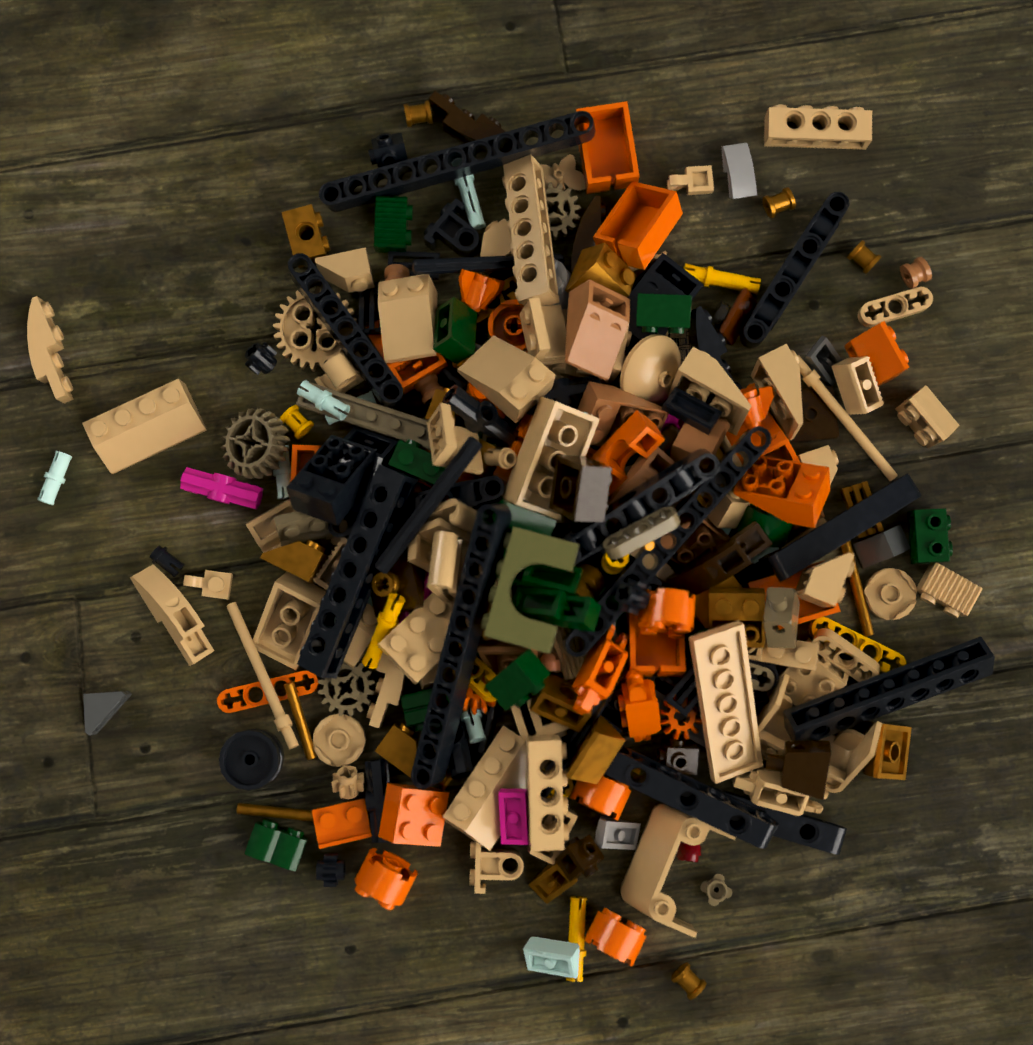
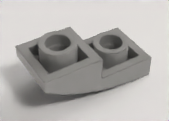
[721,143,757,199]

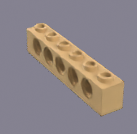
[502,154,559,307]

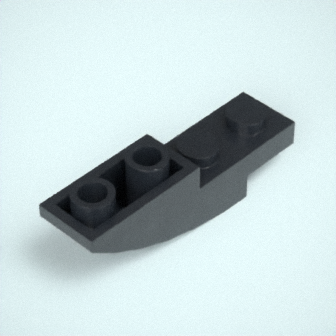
[689,306,743,390]

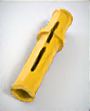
[683,263,761,295]
[361,593,405,669]
[566,896,587,982]

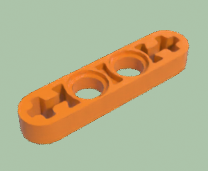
[217,670,320,713]

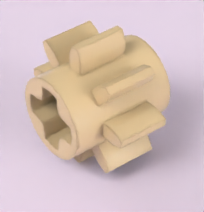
[331,766,365,799]

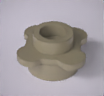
[700,874,732,906]

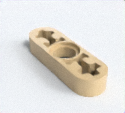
[858,287,933,327]
[812,628,880,682]

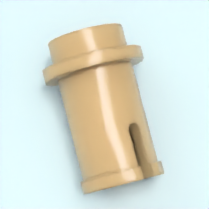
[484,447,517,469]

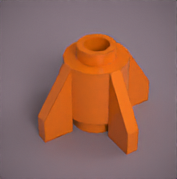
[459,269,505,313]
[740,383,775,428]

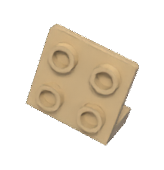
[427,403,484,475]
[778,638,849,706]

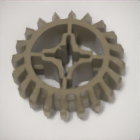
[220,408,290,479]

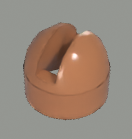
[540,652,561,671]

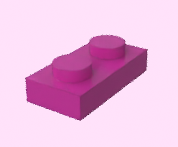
[498,788,529,845]

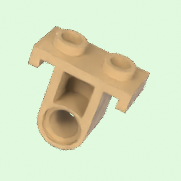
[314,352,373,393]
[469,842,524,894]

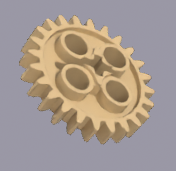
[273,286,358,372]

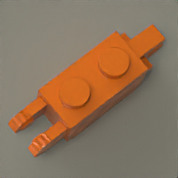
[571,624,629,715]
[617,669,661,742]

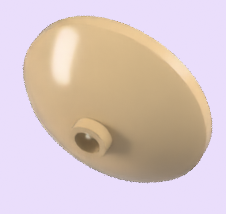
[620,334,681,405]

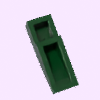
[497,553,583,596]
[512,586,601,632]

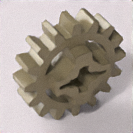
[545,182,581,240]
[318,662,376,716]

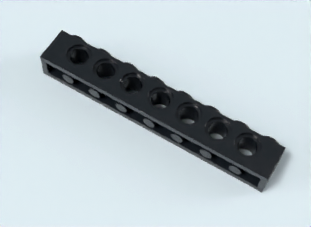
[297,464,418,678]
[783,636,995,741]

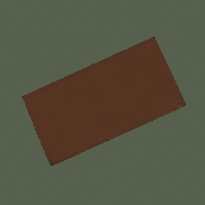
[718,287,756,346]

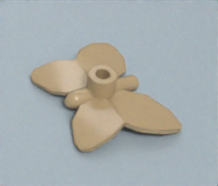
[541,154,586,198]

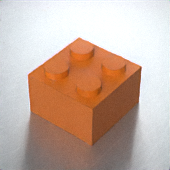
[378,783,449,847]

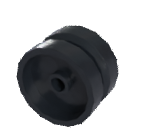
[219,728,285,790]

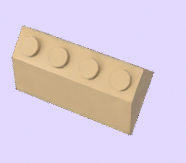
[82,378,207,474]
[502,396,600,520]
[443,726,549,851]

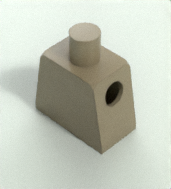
[763,587,800,649]

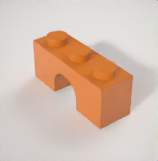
[590,410,665,497]

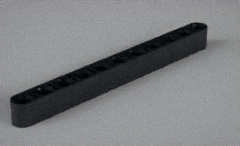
[319,111,596,212]
[562,426,771,657]
[411,503,512,790]

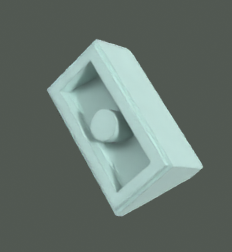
[523,936,580,979]

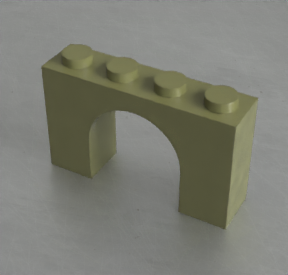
[481,527,580,654]

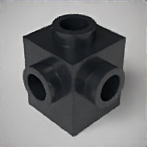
[369,132,408,168]

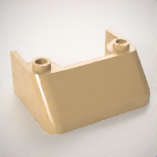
[757,674,882,793]
[620,803,736,938]

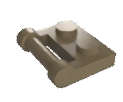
[274,511,334,546]

